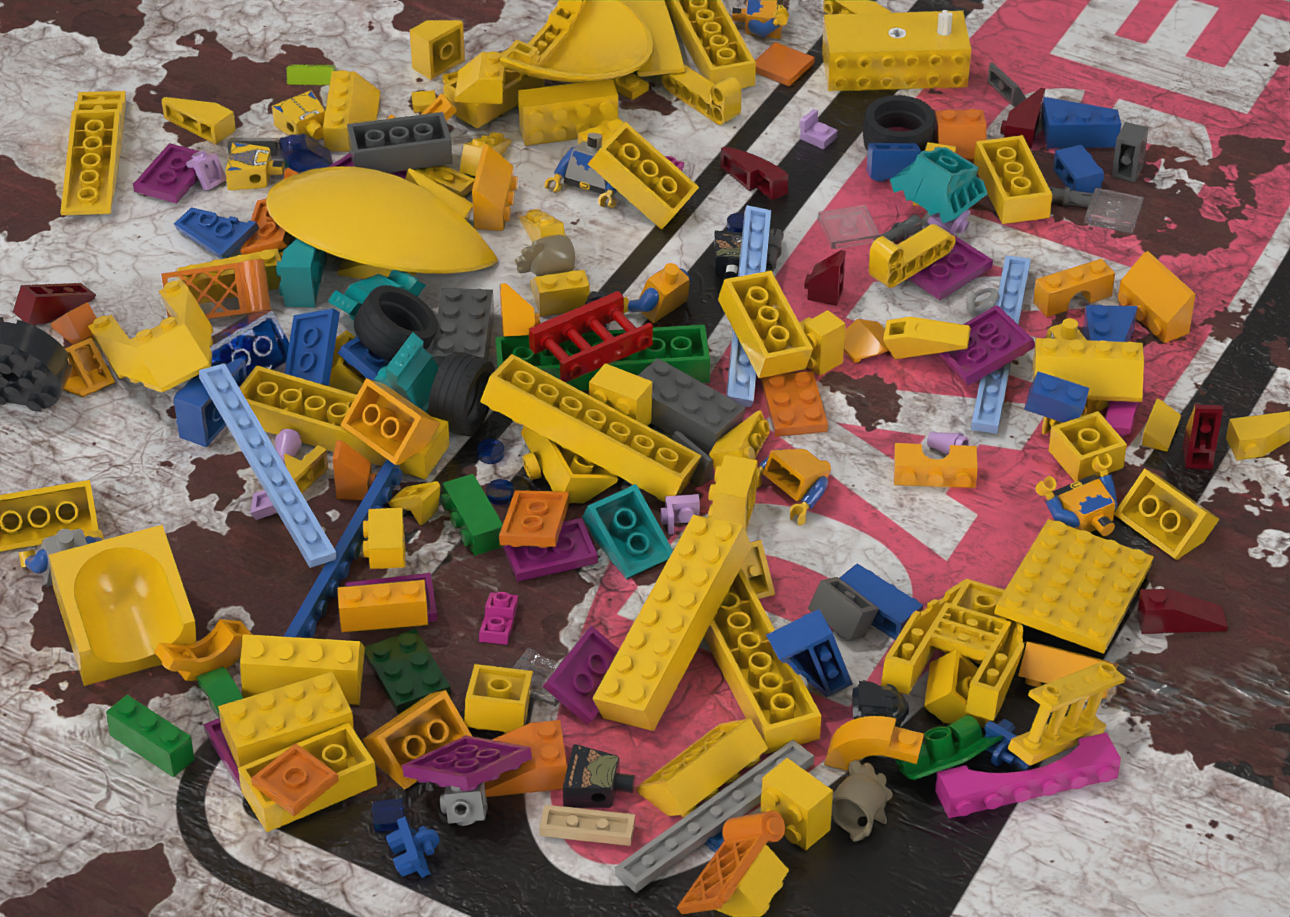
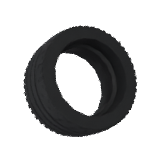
[863,95,936,152]
[353,285,438,362]
[428,351,495,437]

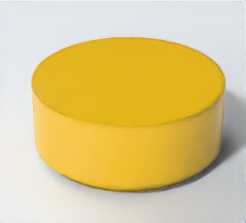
[522,452,542,481]

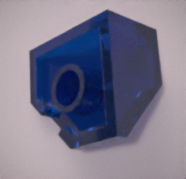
[278,134,333,173]

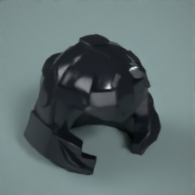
[852,680,909,728]

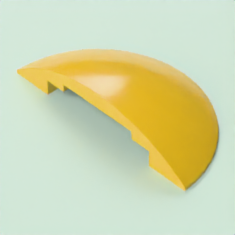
[500,0,653,82]
[266,167,498,274]

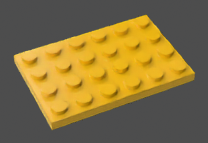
[994,519,1154,654]

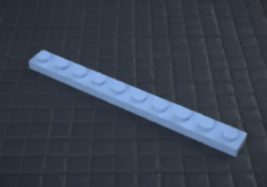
[726,206,771,407]
[971,255,1031,434]
[199,363,336,568]

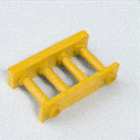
[1007,661,1126,766]

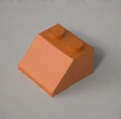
[935,109,987,162]

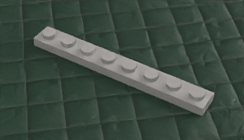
[615,740,814,892]

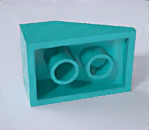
[276,238,327,308]
[582,484,673,580]

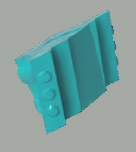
[890,147,988,223]
[327,270,426,320]
[374,332,439,415]

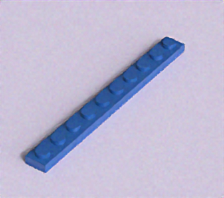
[284,459,403,638]

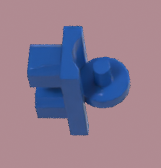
[984,719,1032,771]
[386,816,440,878]

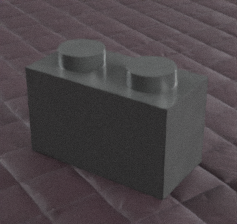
[1112,122,1149,183]
[808,577,879,641]

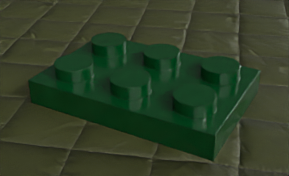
[364,629,451,713]

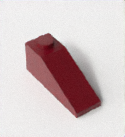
[1000,88,1046,149]
[13,283,96,326]
[1183,404,1223,469]
[1137,589,1228,634]

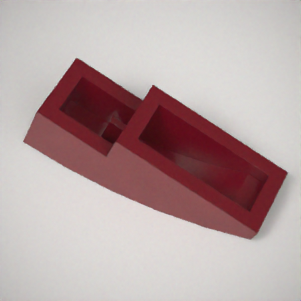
[721,146,789,200]

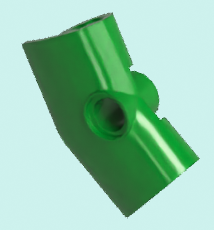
[895,715,1002,780]

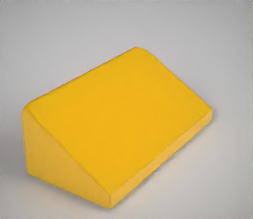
[1142,398,1181,452]

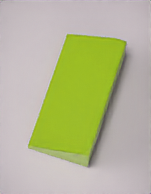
[287,65,336,85]

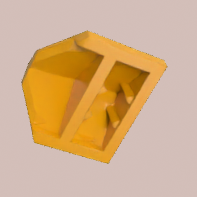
[844,319,889,363]
[64,337,115,398]

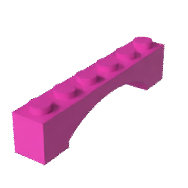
[936,732,1121,818]

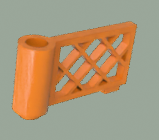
[161,259,271,319]
[677,811,785,914]

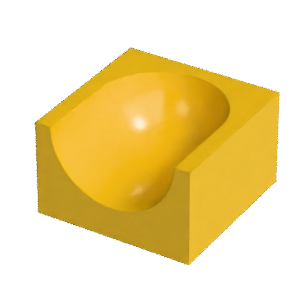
[49,525,196,686]

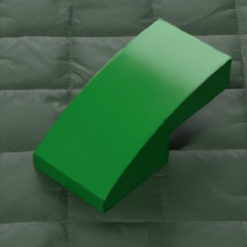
[196,666,244,718]

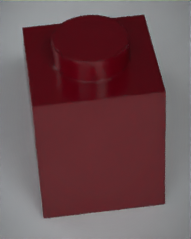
[804,250,846,306]

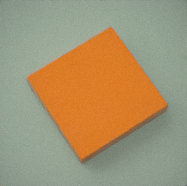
[755,42,815,86]
[251,743,339,817]

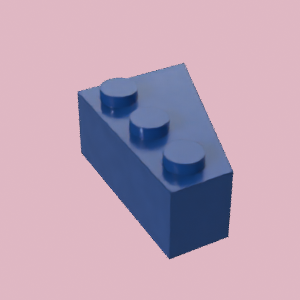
[1041,97,1121,148]
[1083,305,1138,342]
[766,609,853,697]

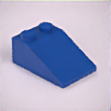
[173,358,247,447]

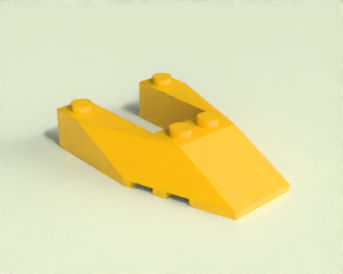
[88,280,214,393]
[881,578,1024,721]

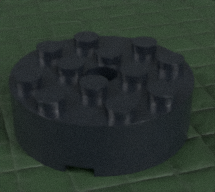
[0,317,72,411]

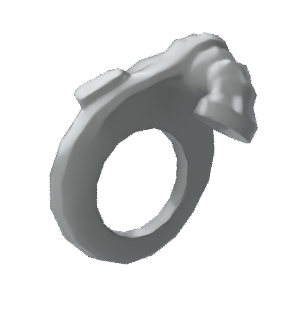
[966,288,999,318]

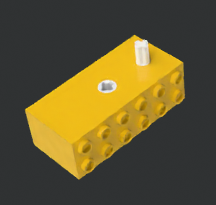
[822,10,971,91]

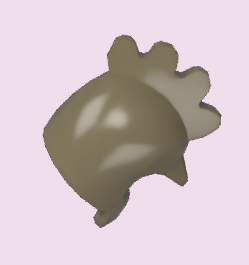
[515,235,575,276]
[831,760,893,842]

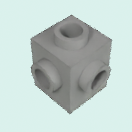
[440,782,488,826]

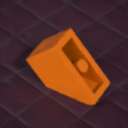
[51,302,97,345]
[332,440,377,500]

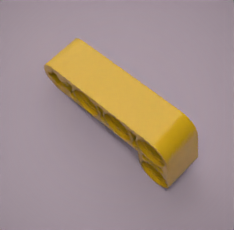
[662,65,742,125]
[868,224,956,288]

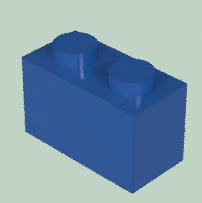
[866,143,921,182]
[1053,144,1104,194]
[1024,371,1089,423]

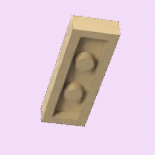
[539,805,635,846]

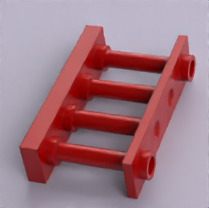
[529,291,653,383]

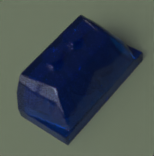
[191,310,289,380]

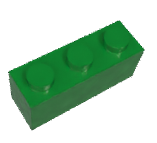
[440,474,503,556]
[106,695,195,778]

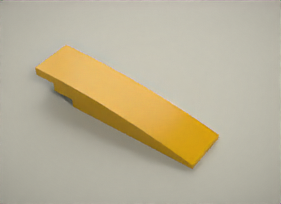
[623,0,685,77]
[61,91,127,215]

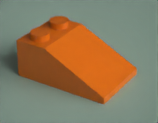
[484,720,567,797]

